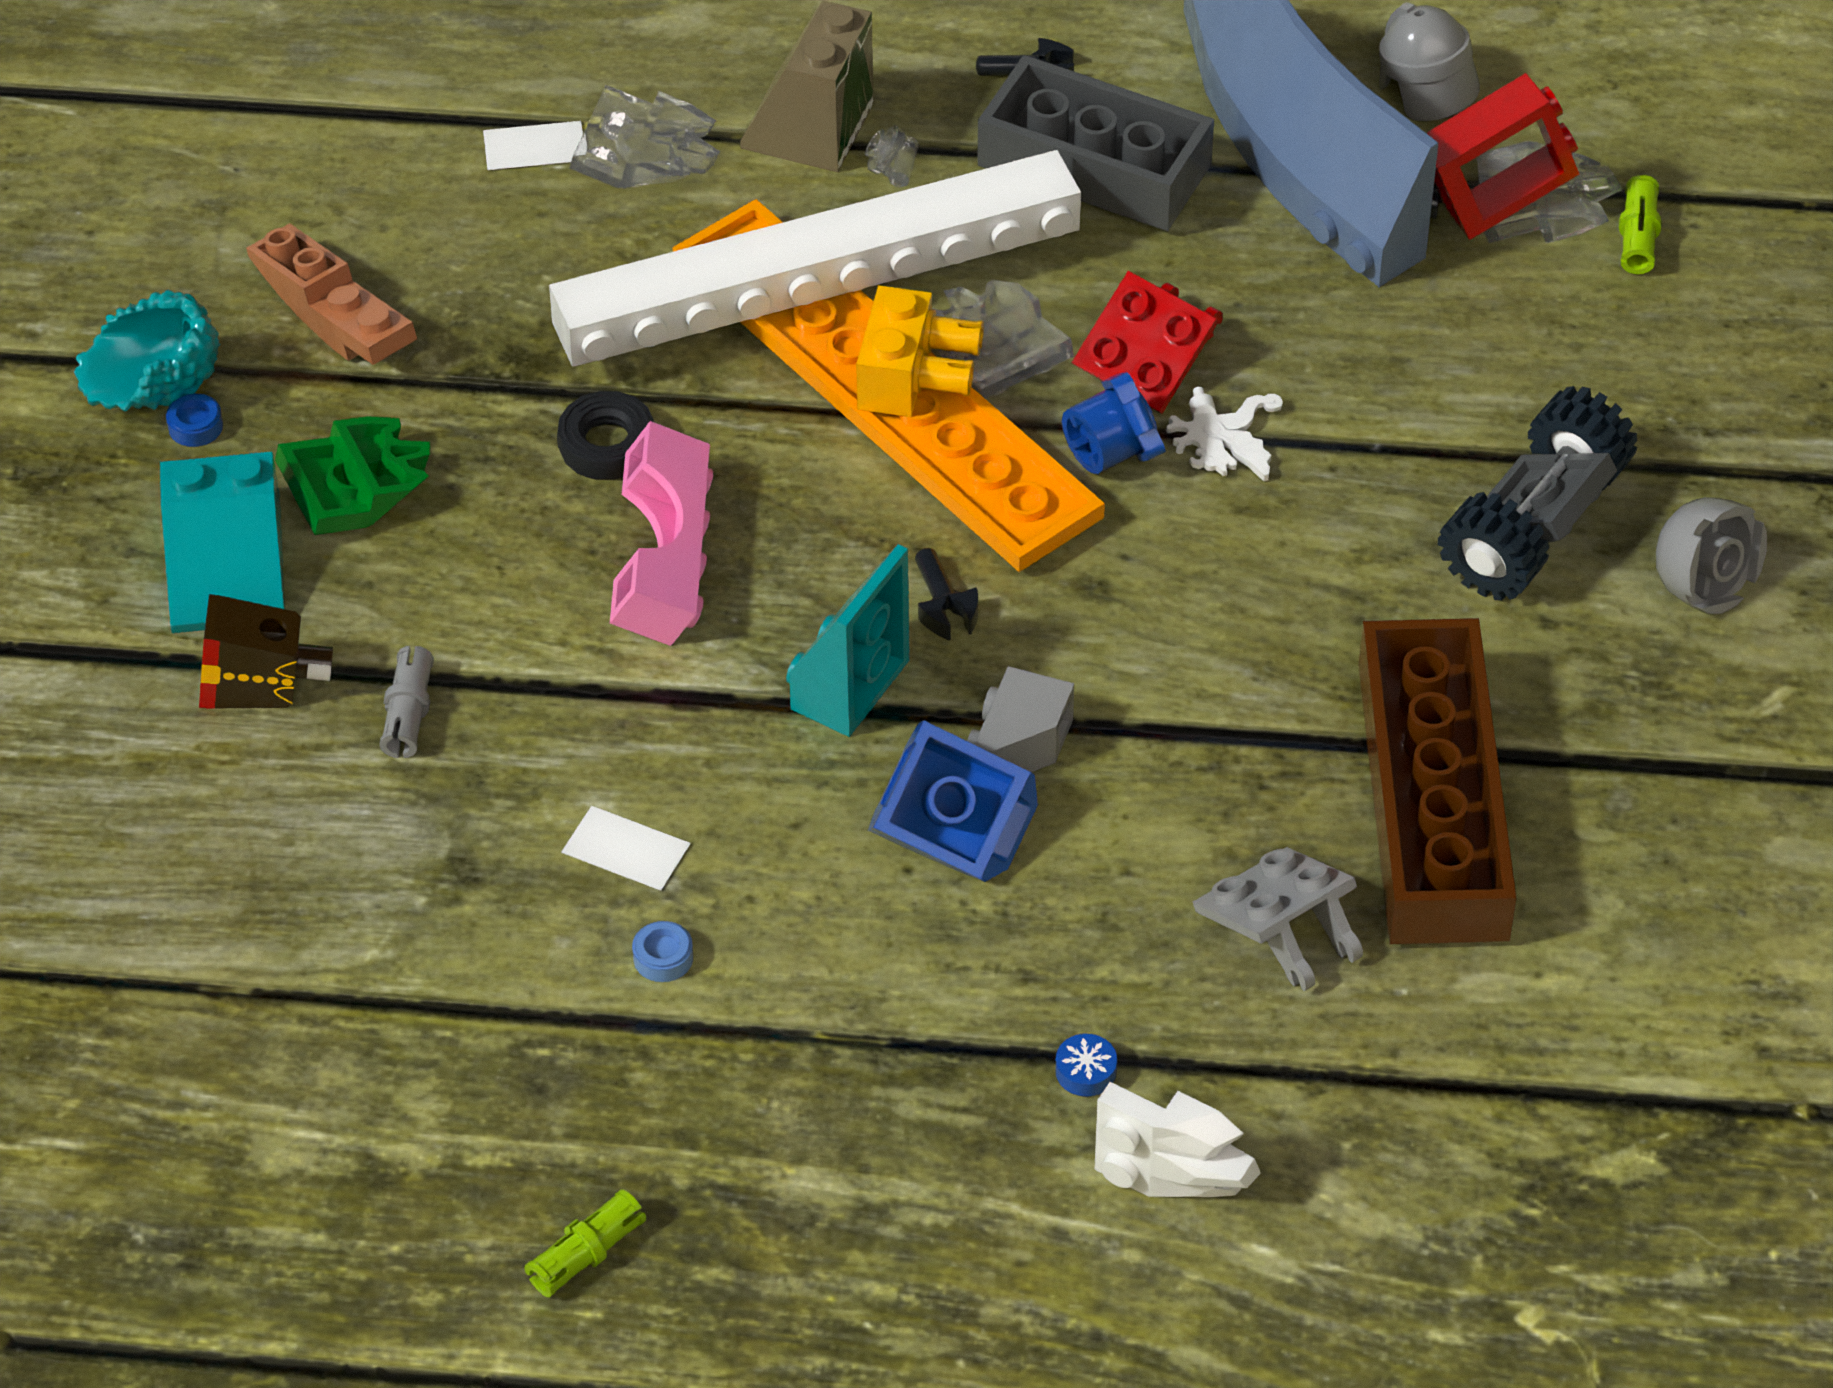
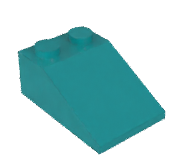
[160,451,285,633]
[786,544,910,737]

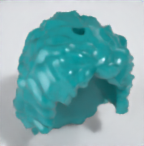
[74,289,221,412]

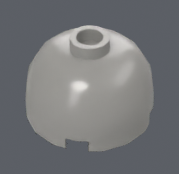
[1656,497,1767,614]

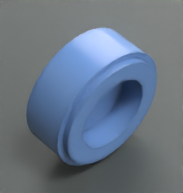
[632,921,693,982]

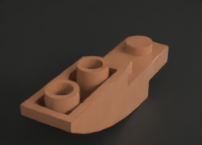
[246,223,417,365]

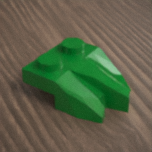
[275,416,430,535]

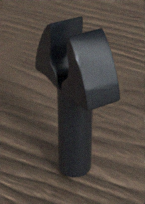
[976,38,1074,76]
[915,548,978,640]

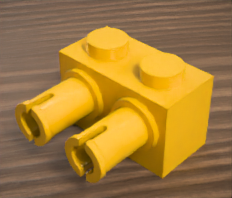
[856,285,984,417]

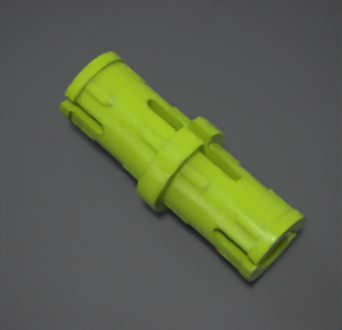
[1619,175,1662,274]
[524,1189,646,1298]

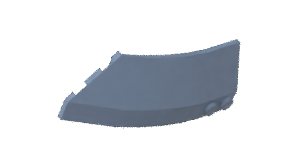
[1184,0,1438,287]

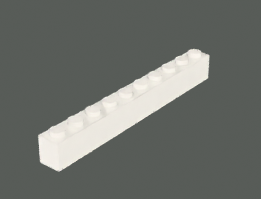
[549,150,1081,367]

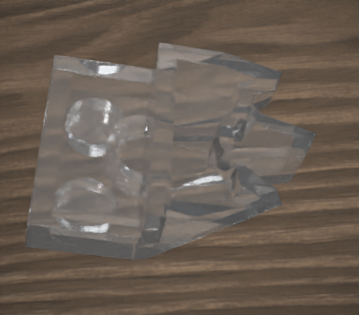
[569,85,720,188]
[1477,141,1622,243]
[932,280,1074,399]

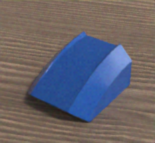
[868,720,1038,882]

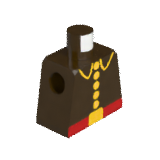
[199,594,333,709]

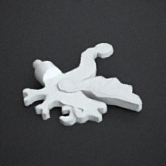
[1166,387,1283,481]

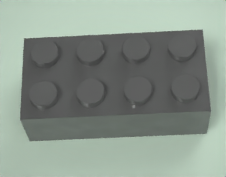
[978,55,1214,231]

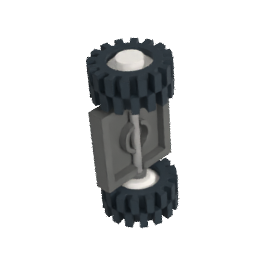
[1438,386,1638,601]

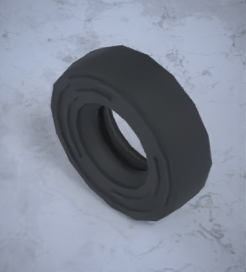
[557,391,655,480]

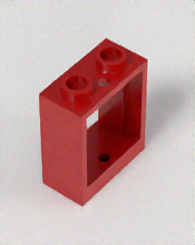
[1427,73,1580,240]

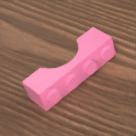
[610,421,713,646]

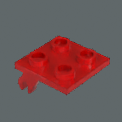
[1071,271,1223,414]

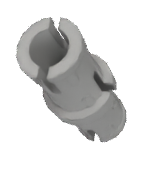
[380,646,434,758]

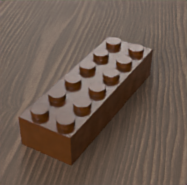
[1358,618,1517,944]

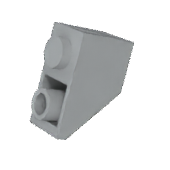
[967,666,1074,772]

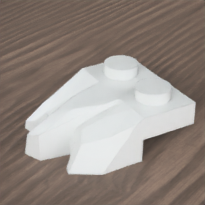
[1095,1082,1261,1197]

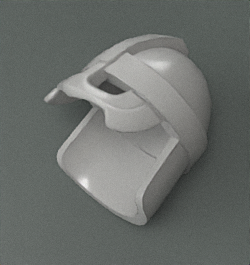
[1379,2,1480,121]

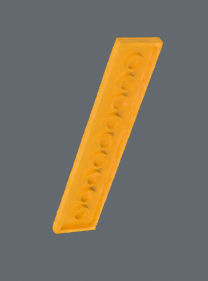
[672,199,1105,572]

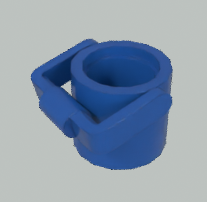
[1062,372,1166,474]

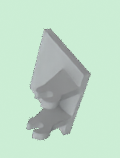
[1193,847,1363,991]

